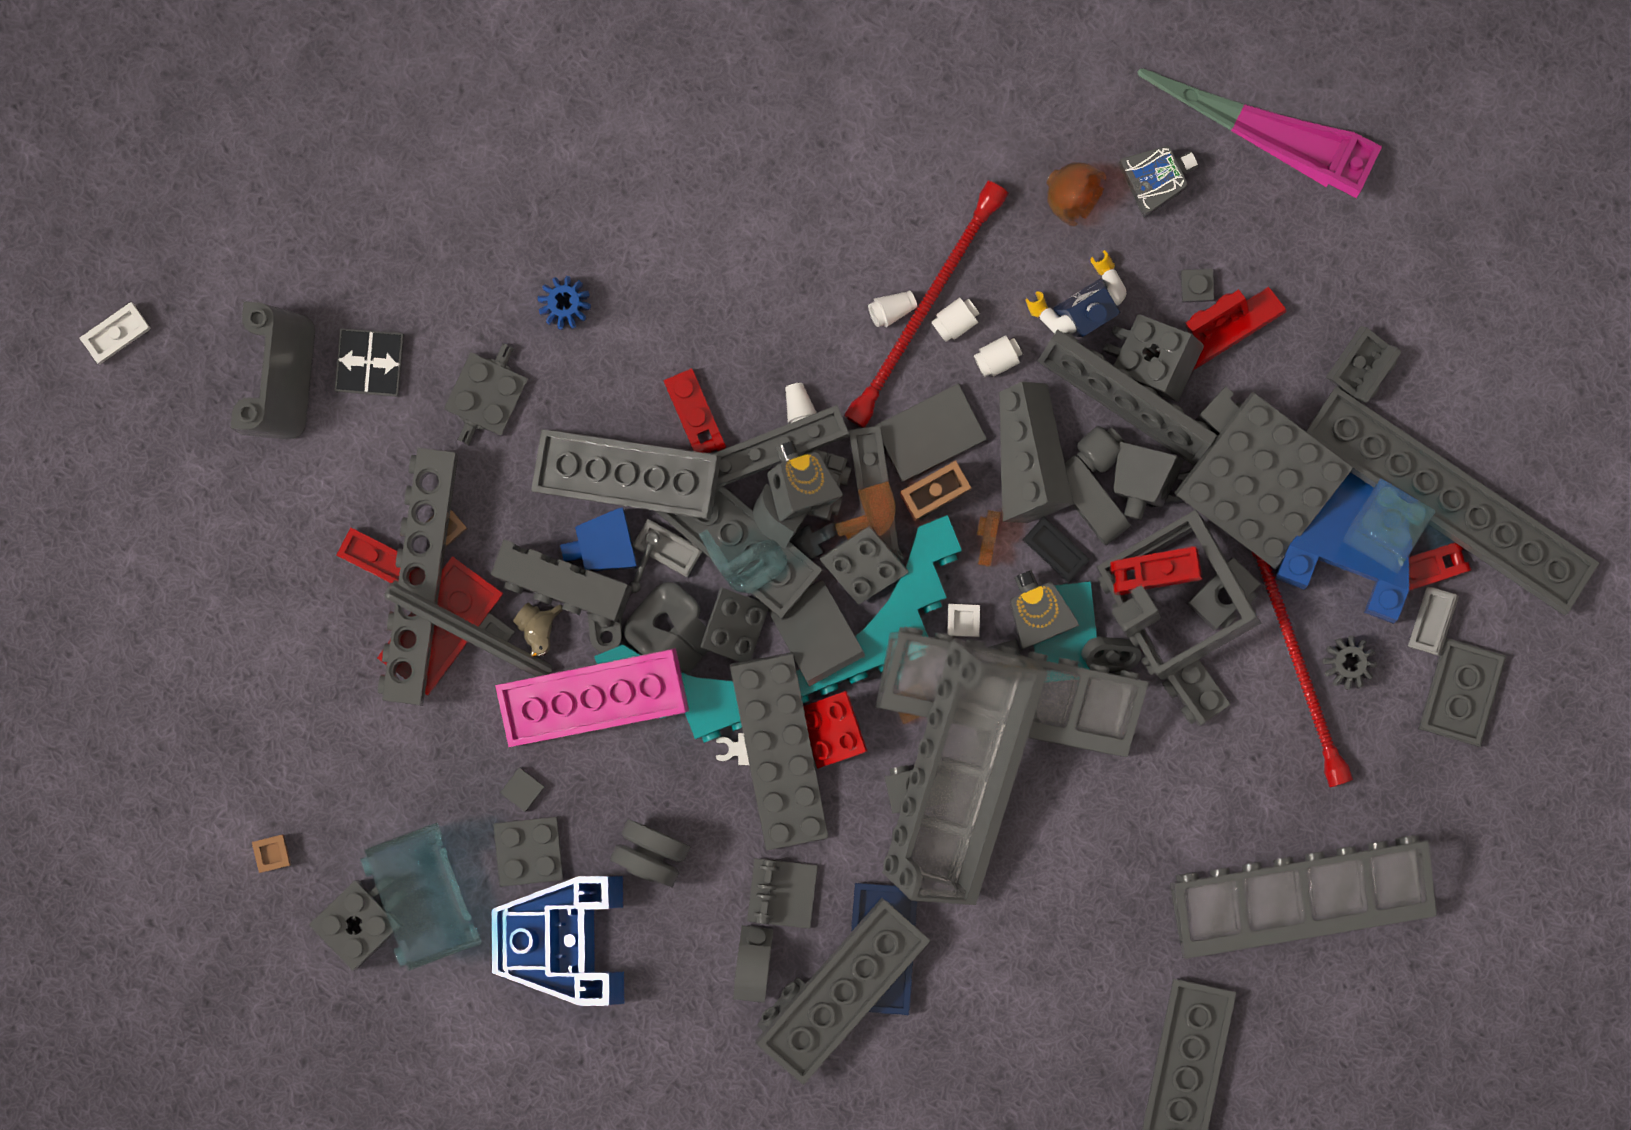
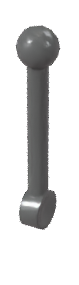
[629,531,660,593]

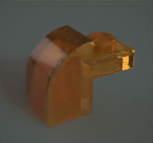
[835,481,896,540]

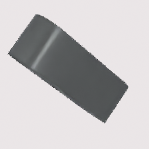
[1064,455,1131,546]

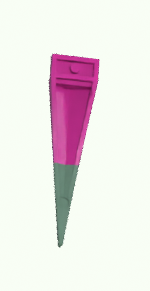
[1138,69,1382,198]

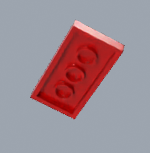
[377,556,504,696]

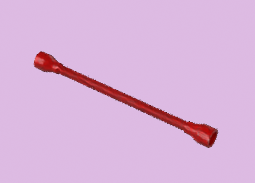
[844,181,1009,428]
[1251,551,1353,788]

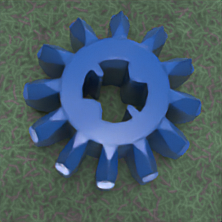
[537,276,591,330]

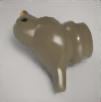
[513,602,563,657]

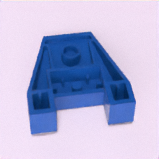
[1275,473,1409,624]
[492,876,624,1005]

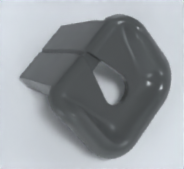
[624,582,709,674]

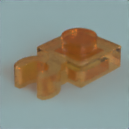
[977,510,1001,567]

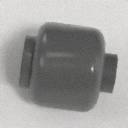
[1076,426,1124,473]

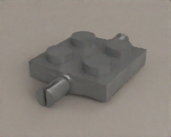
[444,343,528,445]

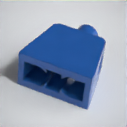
[560,507,638,571]

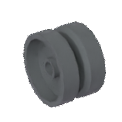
[610,819,691,888]

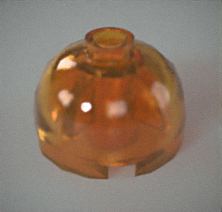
[1047,162,1107,226]

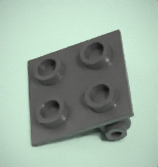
[820,525,909,605]
[700,587,769,662]
[747,858,817,929]

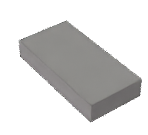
[632,519,702,578]
[1408,586,1459,656]

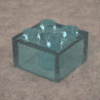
[1343,478,1436,574]

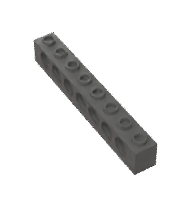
[378,448,458,706]

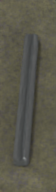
[384,583,552,677]

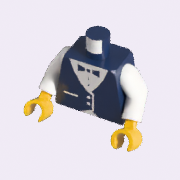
[1026,250,1126,337]

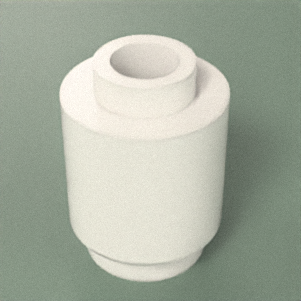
[931,297,980,342]
[973,335,1023,378]

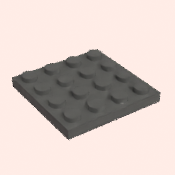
[1175,391,1353,568]

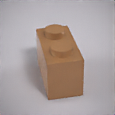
[900,460,971,522]

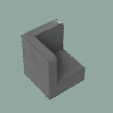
[1112,584,1160,638]

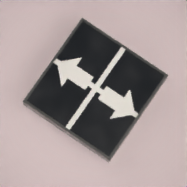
[335,328,404,397]

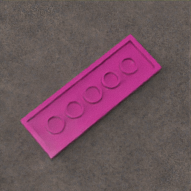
[495,648,689,747]

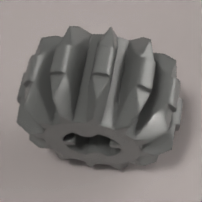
[1322,636,1377,690]

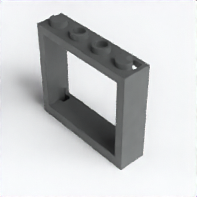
[1097,509,1262,680]

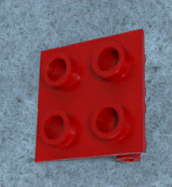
[803,691,867,769]

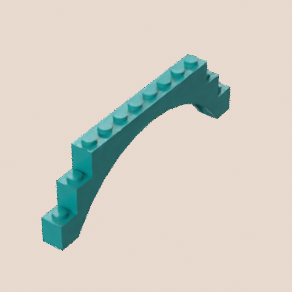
[594,515,962,743]

